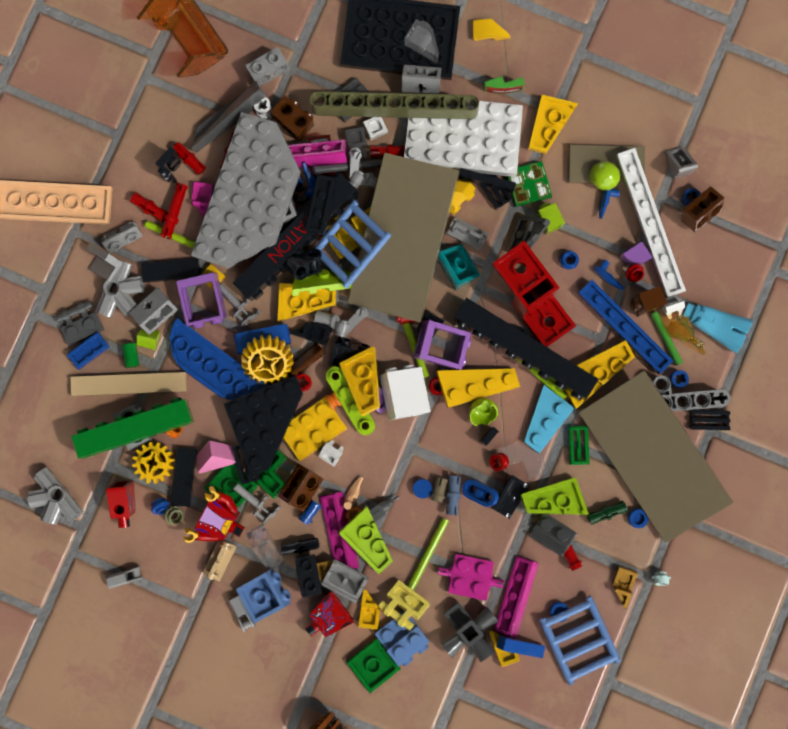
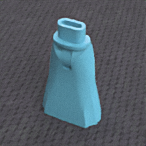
[682,303,753,354]

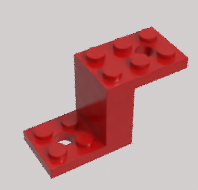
[492,240,576,347]

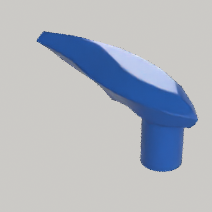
[302,162,316,198]
[599,189,620,219]
[594,260,624,290]

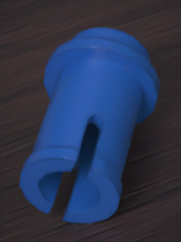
[298,499,322,525]

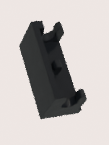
[492,475,529,519]

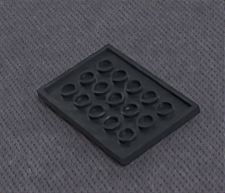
[340,0,460,80]

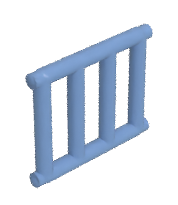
[314,200,392,289]
[539,596,621,685]

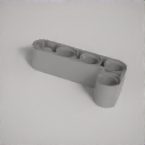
[652,375,731,412]

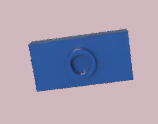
[67,331,110,370]

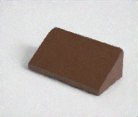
[291,343,325,377]

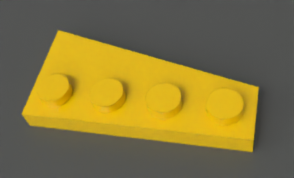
[565,340,635,409]
[436,368,520,408]

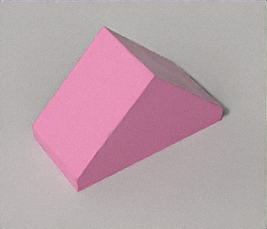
[196,440,236,474]

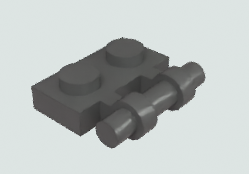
[55,300,104,346]

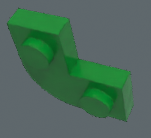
[257,449,287,499]

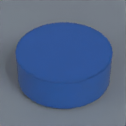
[413,479,432,499]
[628,509,648,528]
[549,602,569,622]

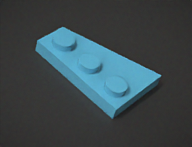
[524,385,574,454]

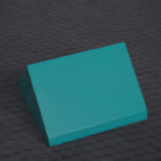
[437,244,481,291]

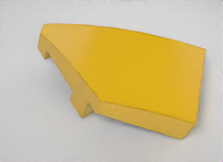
[473,19,511,41]
[358,589,380,630]
[489,631,520,667]

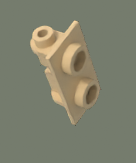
[202,540,237,582]

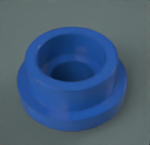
[560,251,579,270]
[151,498,170,515]

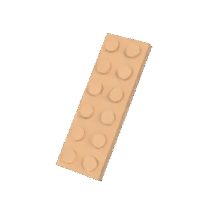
[0,180,113,225]

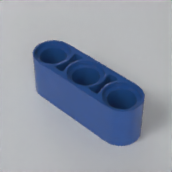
[233,324,291,354]

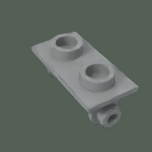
[446,217,488,250]
[101,221,143,254]

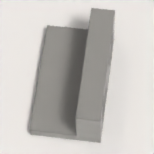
[86,243,122,282]

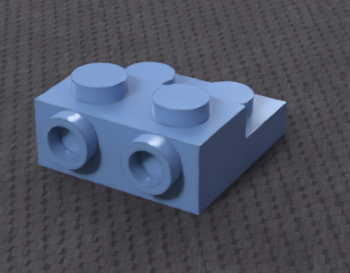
[236,568,291,624]
[375,610,430,667]

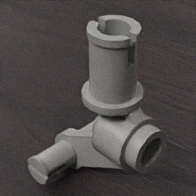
[348,146,378,189]
[314,307,369,338]

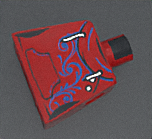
[106,481,136,528]
[305,591,354,637]

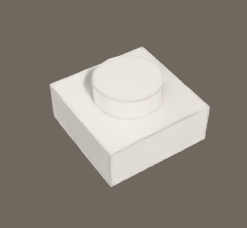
[363,117,388,140]

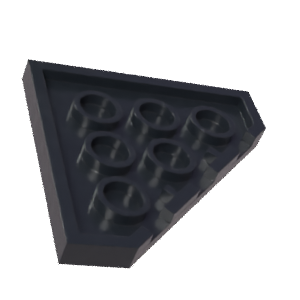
[224,376,303,476]

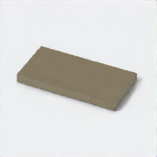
[569,145,645,184]

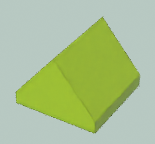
[137,328,161,350]

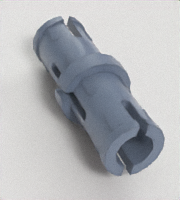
[445,475,461,515]

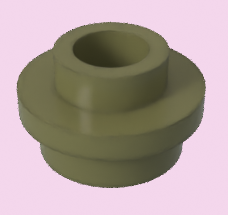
[164,506,184,525]

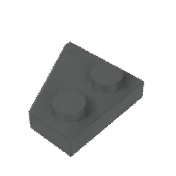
[507,216,550,252]

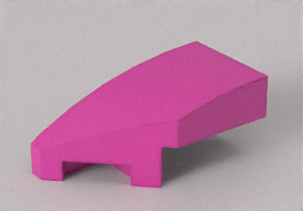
[192,182,214,218]

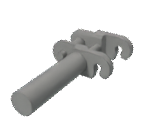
[220,284,261,326]
[233,483,281,524]

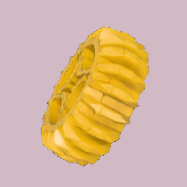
[241,334,293,385]

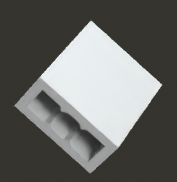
[379,365,431,421]

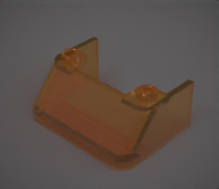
[137,0,228,78]

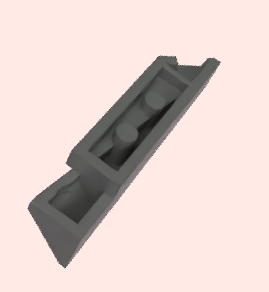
[191,81,266,153]

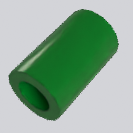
[122,343,140,368]

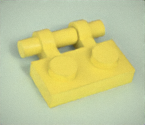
[378,580,430,631]

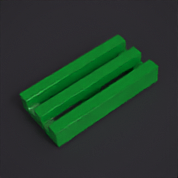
[568,426,590,465]

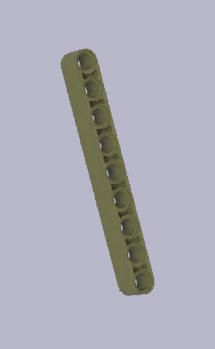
[309,91,479,119]

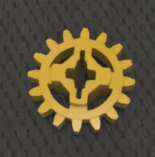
[132,442,175,484]

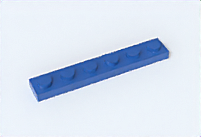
[578,280,674,375]

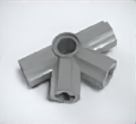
[95,259,144,318]
[27,467,84,525]

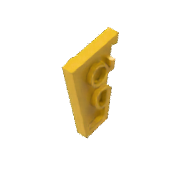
[528,95,578,154]
[339,346,380,416]

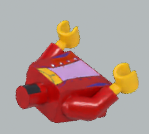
[183,486,245,543]

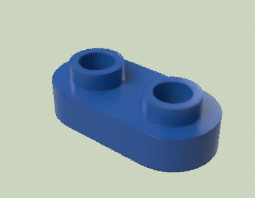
[462,479,499,507]

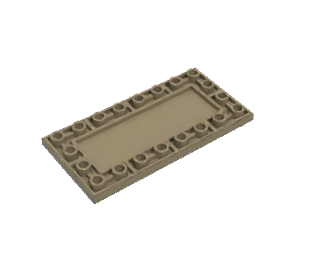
[348,153,460,322]
[579,370,733,543]

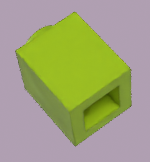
[536,203,565,234]

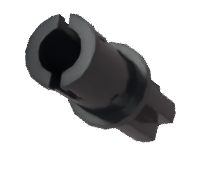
[280,538,320,556]

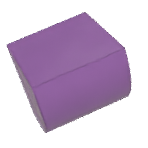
[619,242,652,265]

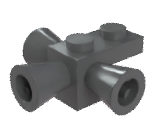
[440,601,499,662]

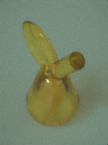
[667,315,706,355]

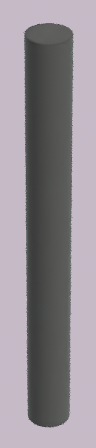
[313,159,383,174]

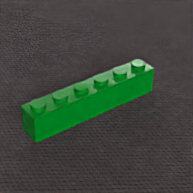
[71,397,195,459]

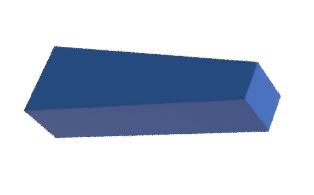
[496,635,545,658]

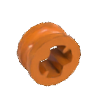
[325,391,342,410]

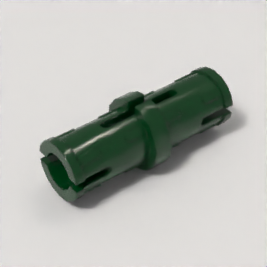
[587,500,628,525]

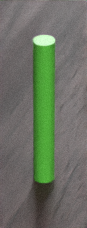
[651,311,683,366]

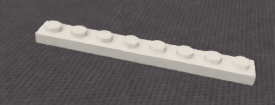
[616,148,686,298]

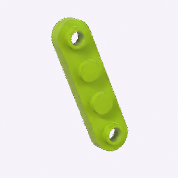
[326,366,375,435]

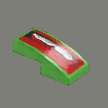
[483,76,525,94]

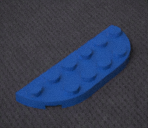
[170,318,270,401]

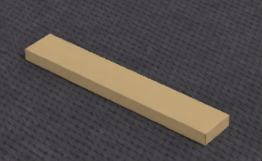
[71,372,187,396]

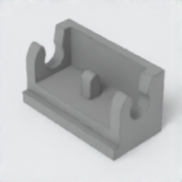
[321,559,369,603]

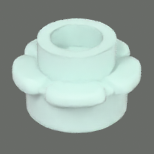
[651,572,671,586]

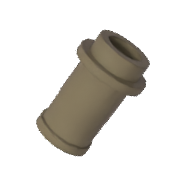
[430,477,448,503]

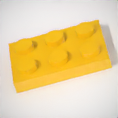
[284,397,347,461]

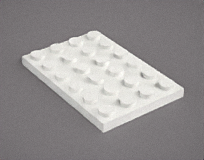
[404,101,523,177]

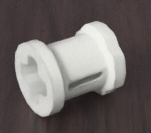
[254,97,272,119]

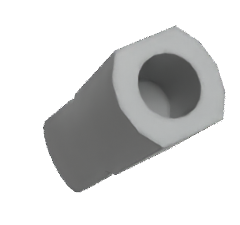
[106,567,144,589]
[228,595,256,632]

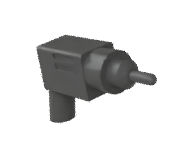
[369,496,399,522]

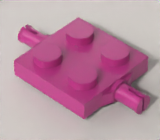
[438,554,504,601]

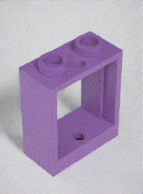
[176,273,228,329]
[413,320,471,370]

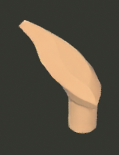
[344,476,363,511]

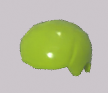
[589,161,620,190]
[469,398,499,426]

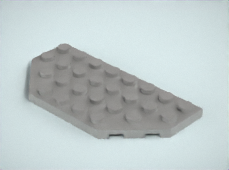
[191,112,301,268]

